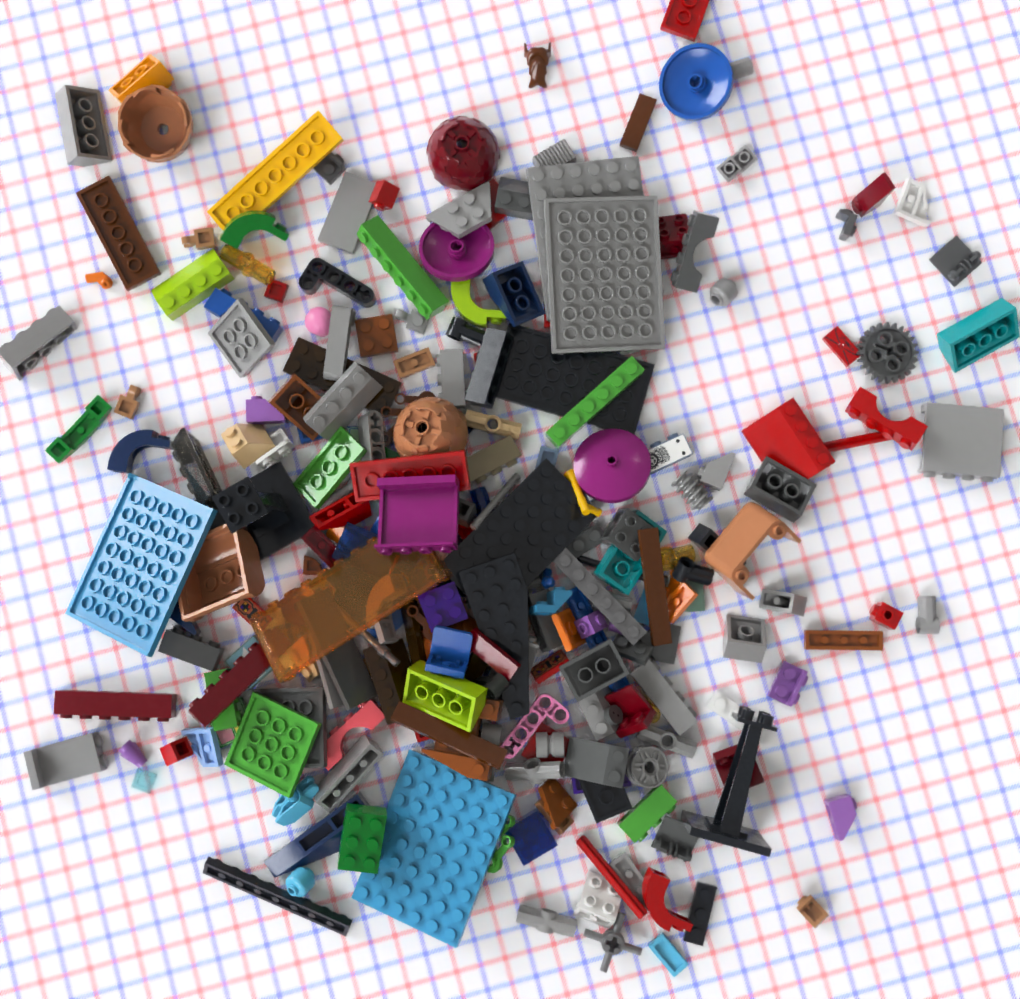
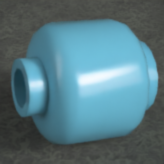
[286,867,315,897]

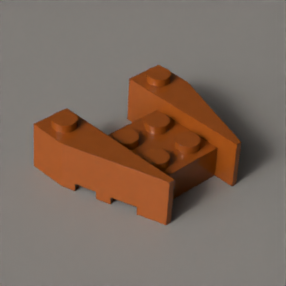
[421,697,504,781]

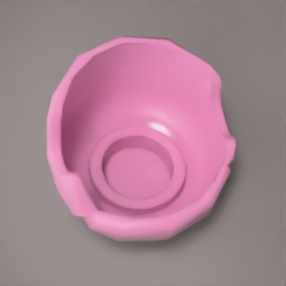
[304,307,331,337]

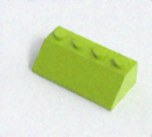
[151,248,235,321]
[403,660,488,732]

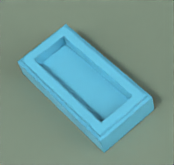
[648,932,689,977]

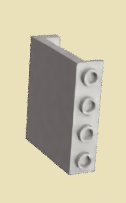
[917,402,1004,482]

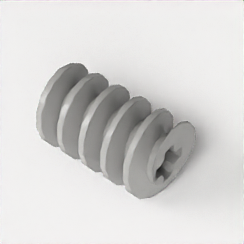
[671,471,713,511]

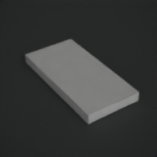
[318,171,376,254]

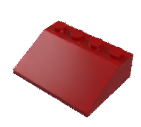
[741,397,836,479]

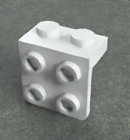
[255,428,295,469]

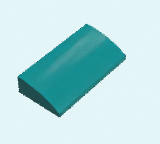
[593,510,667,595]

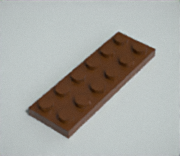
[76,176,162,291]

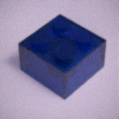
[505,808,558,866]

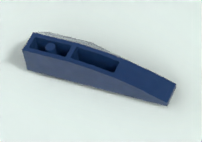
[264,792,370,878]

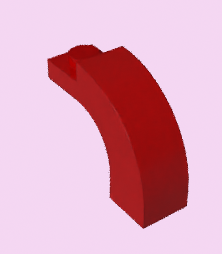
[642,867,693,932]

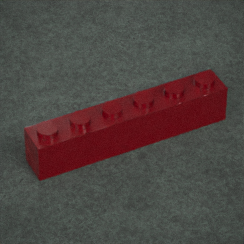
[188,627,293,729]
[53,690,177,722]

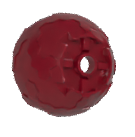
[426,116,500,191]

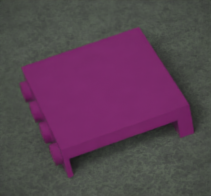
[374,474,459,555]

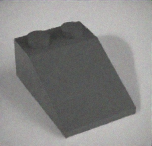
[559,638,630,702]
[565,736,629,788]

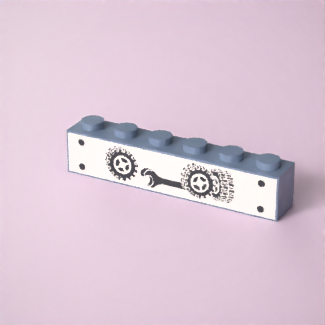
[581,433,693,503]

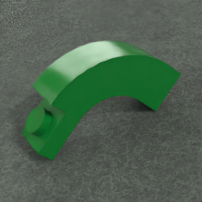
[220,210,289,249]

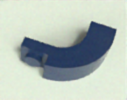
[107,430,175,474]

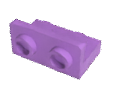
[767,661,808,707]

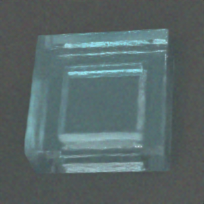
[131,768,157,793]

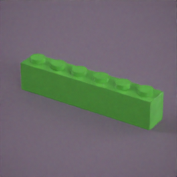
[356,215,449,320]
[545,356,645,449]

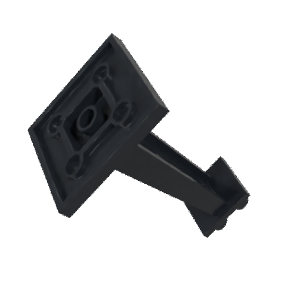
[212,461,314,561]
[680,705,778,857]

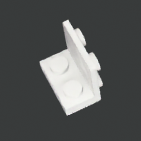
[573,871,622,929]

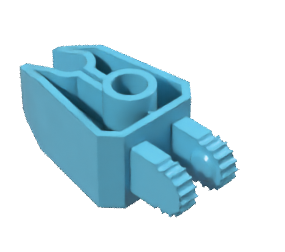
[272,775,319,826]

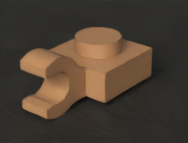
[181,227,216,250]
[114,384,141,420]

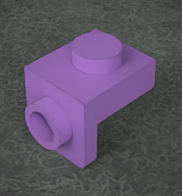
[574,609,608,639]

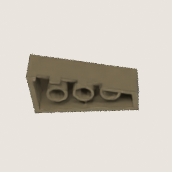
[459,435,522,492]

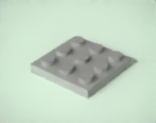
[208,298,275,378]

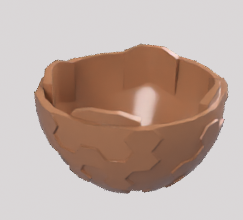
[118,84,194,163]
[393,397,468,457]

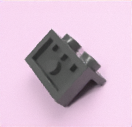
[313,152,346,185]

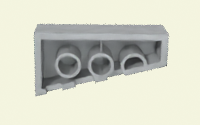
[0,305,77,381]

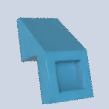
[529,587,572,616]

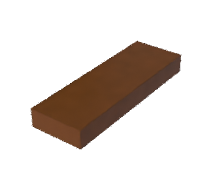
[619,93,657,152]

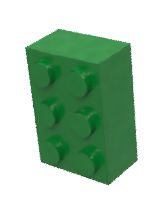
[337,803,387,874]

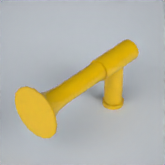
[563,469,602,517]

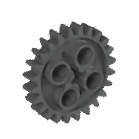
[856,322,919,384]

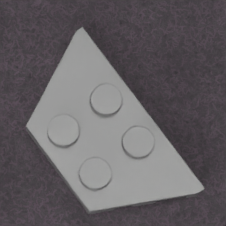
[425,181,492,239]

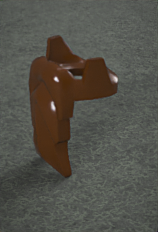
[523,42,551,88]

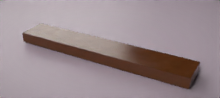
[637,527,672,646]
[390,701,508,770]

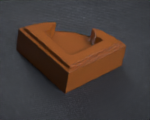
[303,555,323,575]

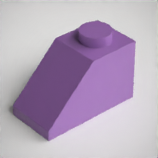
[245,396,288,424]
[824,793,857,841]

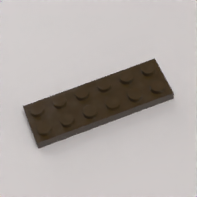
[283,337,402,418]

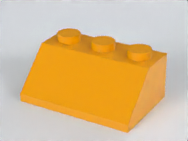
[108,54,174,104]

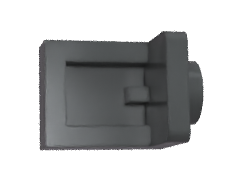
[835,209,858,241]

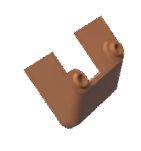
[705,502,802,600]

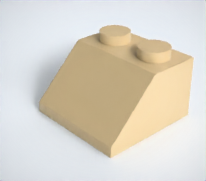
[221,423,276,469]

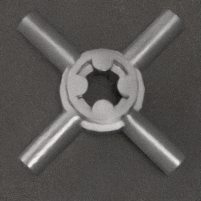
[583,912,642,973]

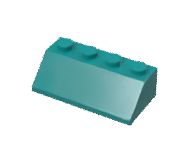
[937,298,1020,373]

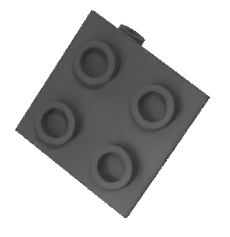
[929,235,982,287]
[651,815,699,862]

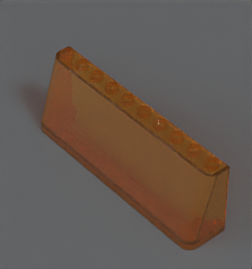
[249,536,454,683]

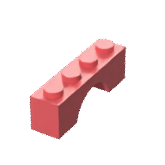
[325,698,385,771]

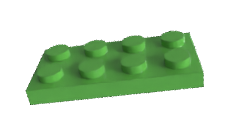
[294,426,367,509]

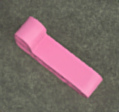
[500,693,569,759]

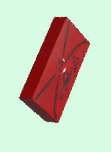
[822,326,861,367]

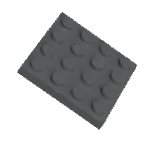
[252,687,327,768]

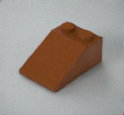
[268,373,321,441]

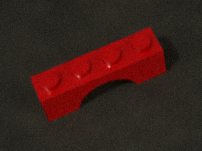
[845,387,928,451]

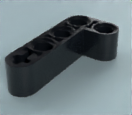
[299,258,376,308]

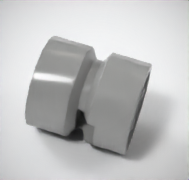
[536,732,564,758]

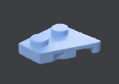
[181,727,223,767]

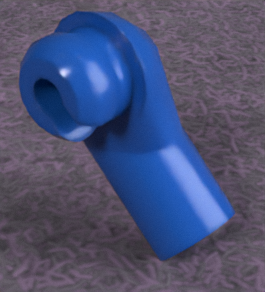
[541,568,555,589]

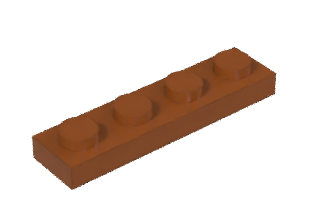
[804,630,883,651]

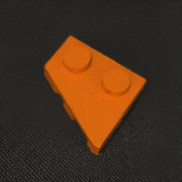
[665,570,698,624]

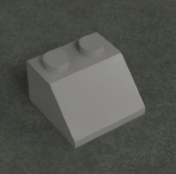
[723,614,767,663]

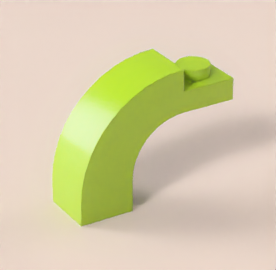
[451,279,506,329]

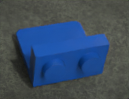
[425,625,473,679]

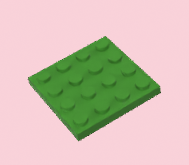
[224,692,321,798]

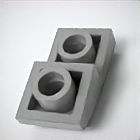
[716,145,758,182]

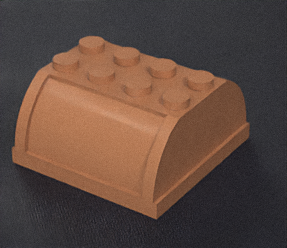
[178,524,265,622]

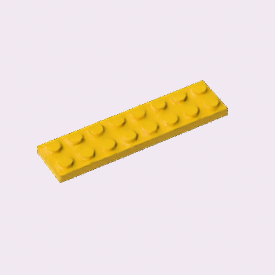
[207,110,344,230]

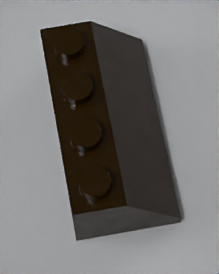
[363,638,423,725]

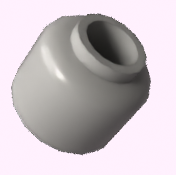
[709,278,738,307]

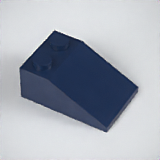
[482,261,546,327]

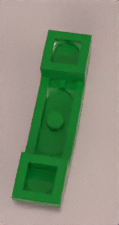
[45,395,113,464]

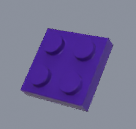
[417,581,468,633]

